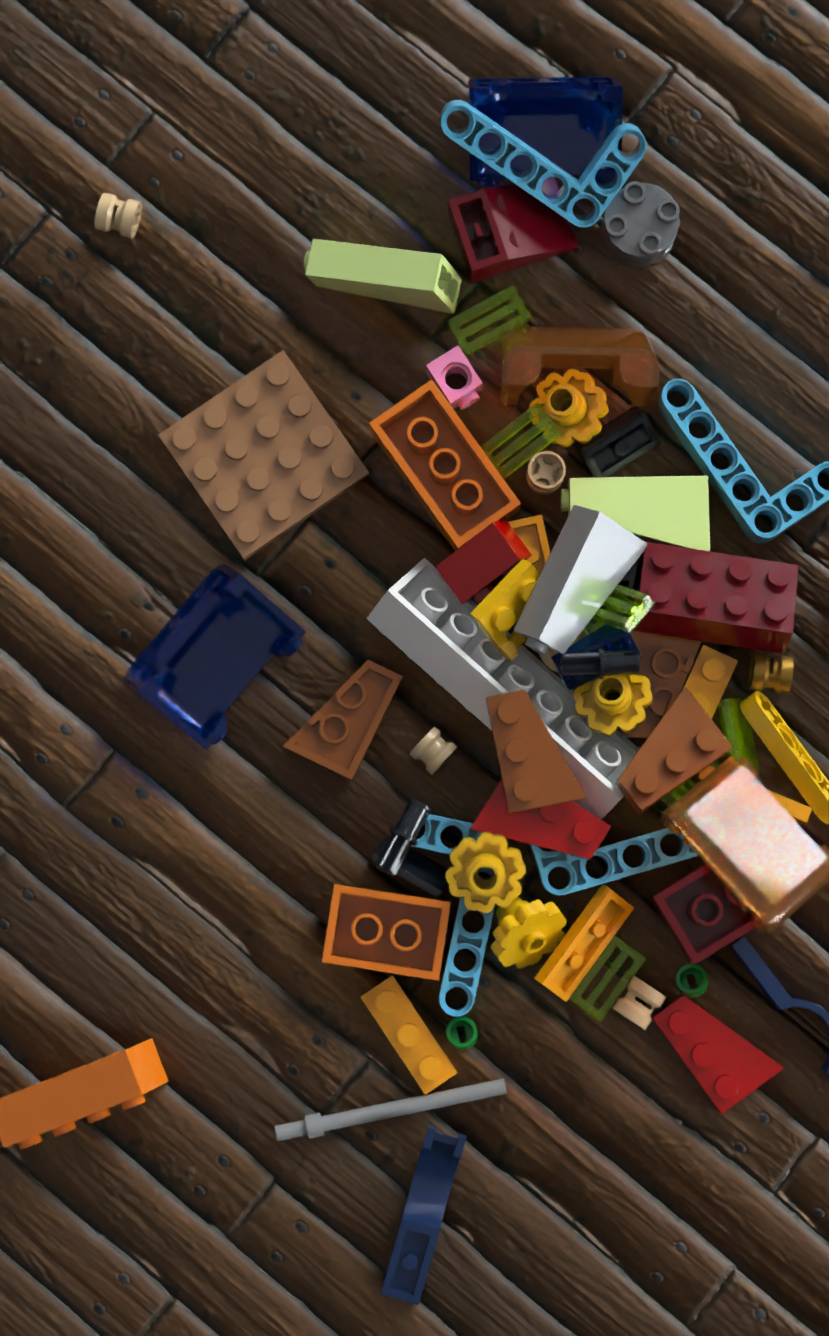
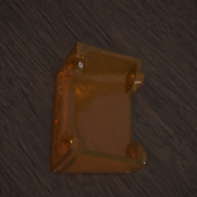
[499,327,659,407]
[660,756,829,938]

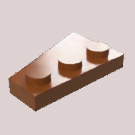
[621,622,702,739]
[283,660,403,781]
[615,686,733,815]
[485,690,587,814]

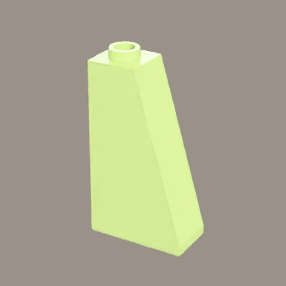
[304,239,462,314]
[561,475,710,551]

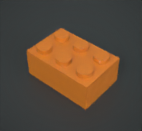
[322,884,451,981]

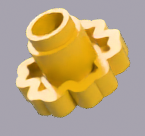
[530,369,609,448]
[573,674,653,737]
[446,831,526,913]
[491,897,567,969]

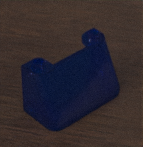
[468,77,623,187]
[124,564,306,750]

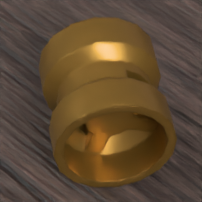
[748,652,794,695]

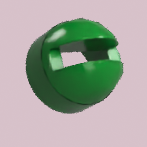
[676,964,708,998]
[446,1017,478,1050]

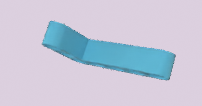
[440,100,647,227]
[658,379,829,543]
[398,814,495,1017]
[529,817,727,896]

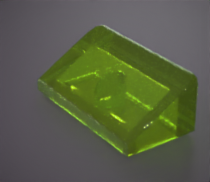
[718,698,759,777]

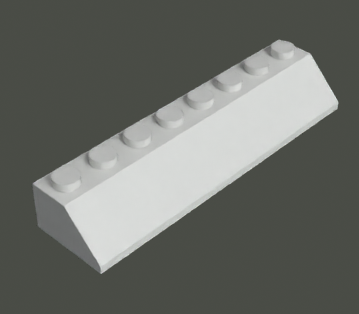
[366,558,639,820]

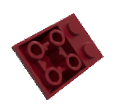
[448,177,579,283]

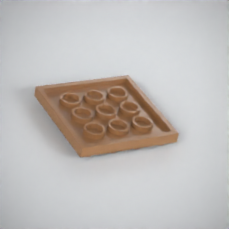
[158,350,370,560]

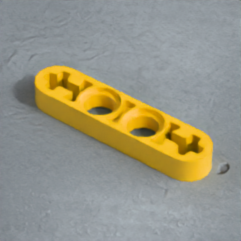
[740,691,829,825]

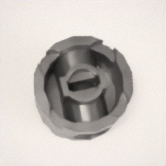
[601,181,680,269]

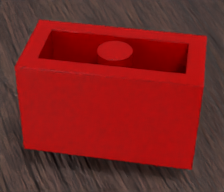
[436,518,532,604]

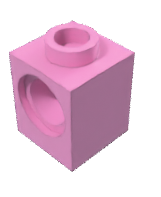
[426,345,483,410]

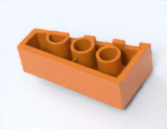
[0,1038,169,1150]

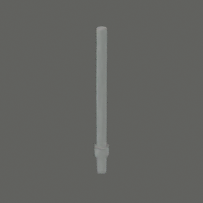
[275,1078,507,1141]

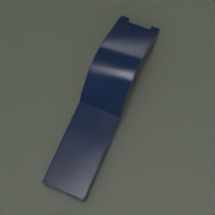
[727,936,829,1078]
[381,1125,467,1305]

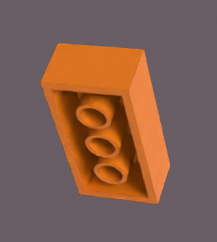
[369,379,521,551]

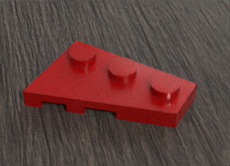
[470,779,611,859]
[651,995,784,1114]

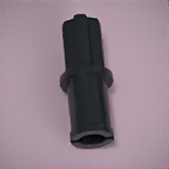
[560,648,640,679]
[376,798,432,876]

